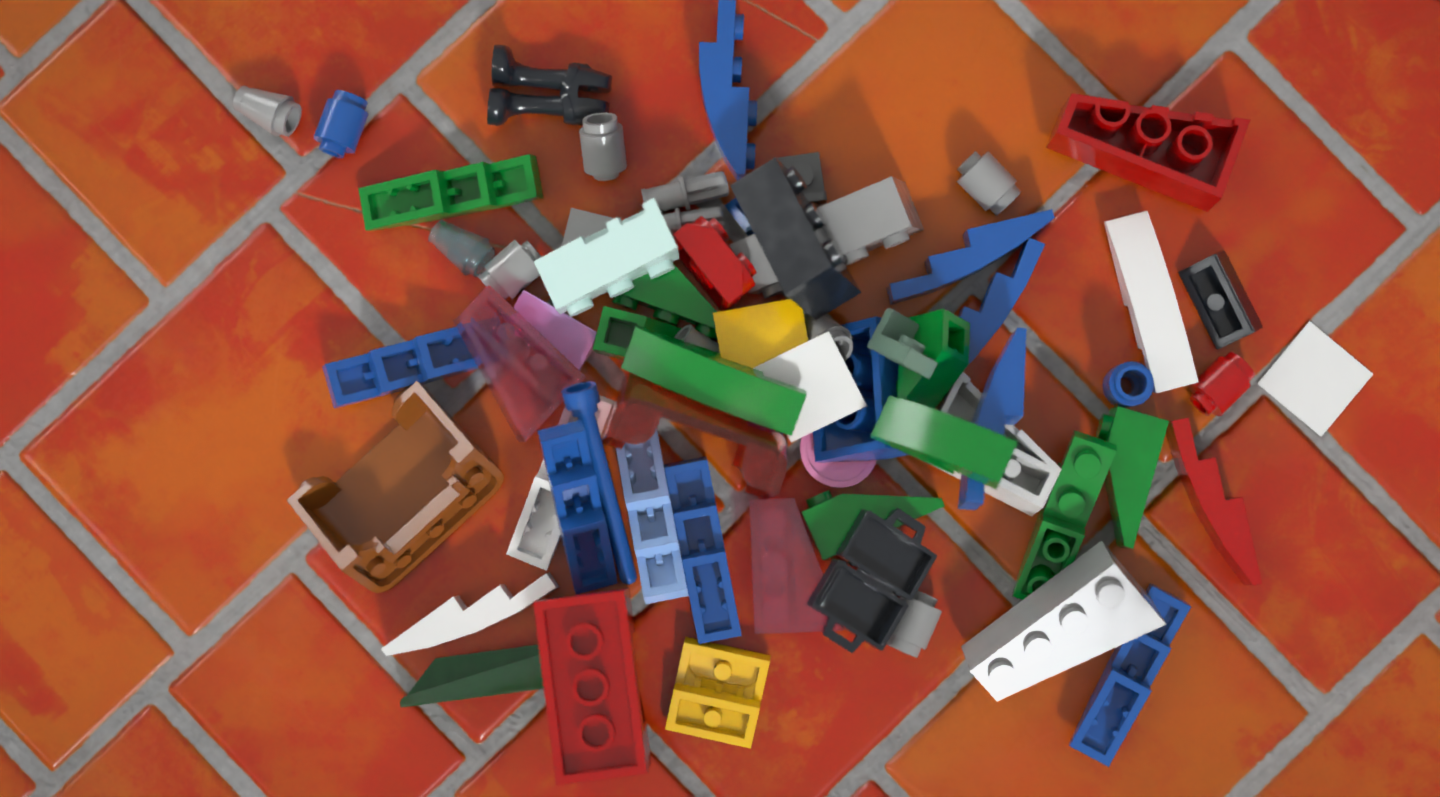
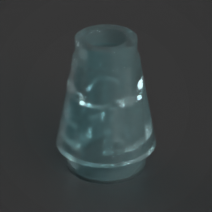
[428,220,495,277]

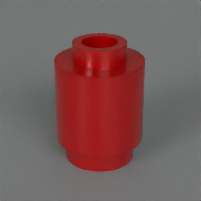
[1189,352,1255,416]

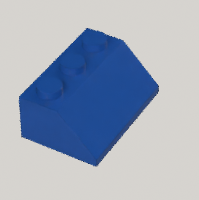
[813,316,909,463]

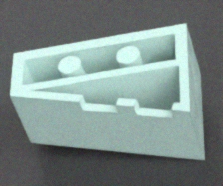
[534,198,680,317]

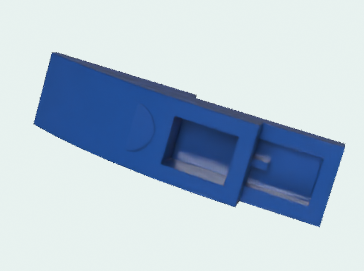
[699,0,758,181]

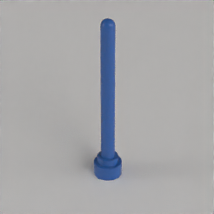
[561,381,637,585]

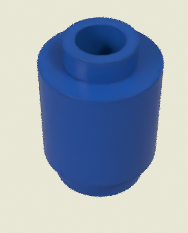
[313,90,369,158]
[1103,361,1154,408]

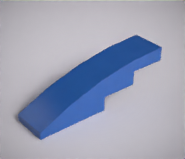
[887,209,1055,305]
[958,238,1045,364]
[322,316,510,409]
[958,328,1027,510]
[538,420,618,594]
[664,456,742,644]
[1069,583,1191,767]

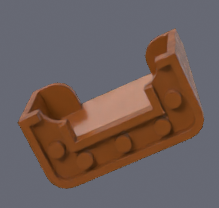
[286,381,504,593]

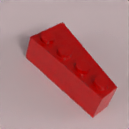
[1046,93,1251,212]

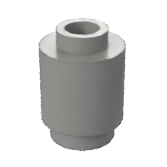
[579,112,627,181]
[957,151,1021,216]
[478,239,542,303]
[887,591,942,658]

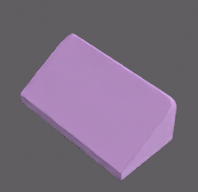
[504,290,597,373]

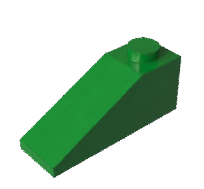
[1096,406,1169,549]
[800,490,945,560]

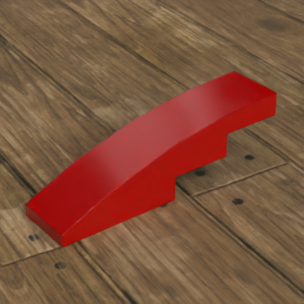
[1166,417,1262,586]

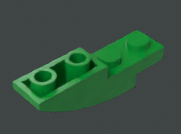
[1012,430,1117,600]

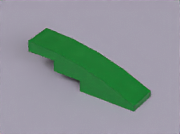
[358,154,543,231]
[621,325,807,436]

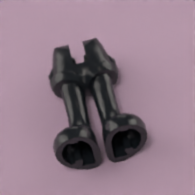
[487,44,612,126]

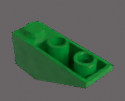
[607,262,718,341]

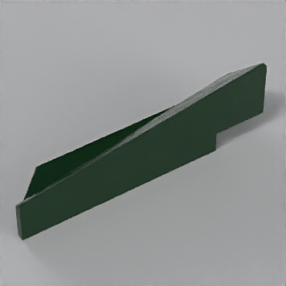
[400,645,544,707]

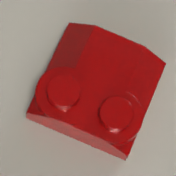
[673,216,757,311]

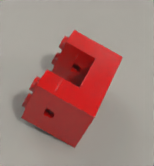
[533,588,652,786]

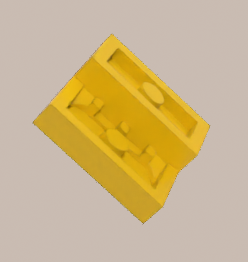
[713,299,808,368]
[665,637,771,749]

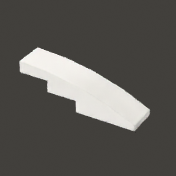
[1104,211,1199,393]
[506,395,615,571]
[381,572,560,656]

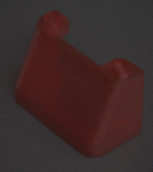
[601,371,788,500]

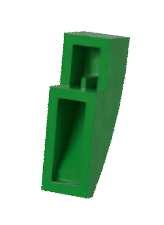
[870,395,1018,490]

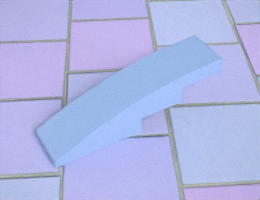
[612,418,689,604]

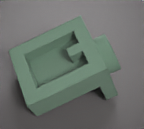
[867,308,938,379]

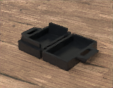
[807,508,937,653]

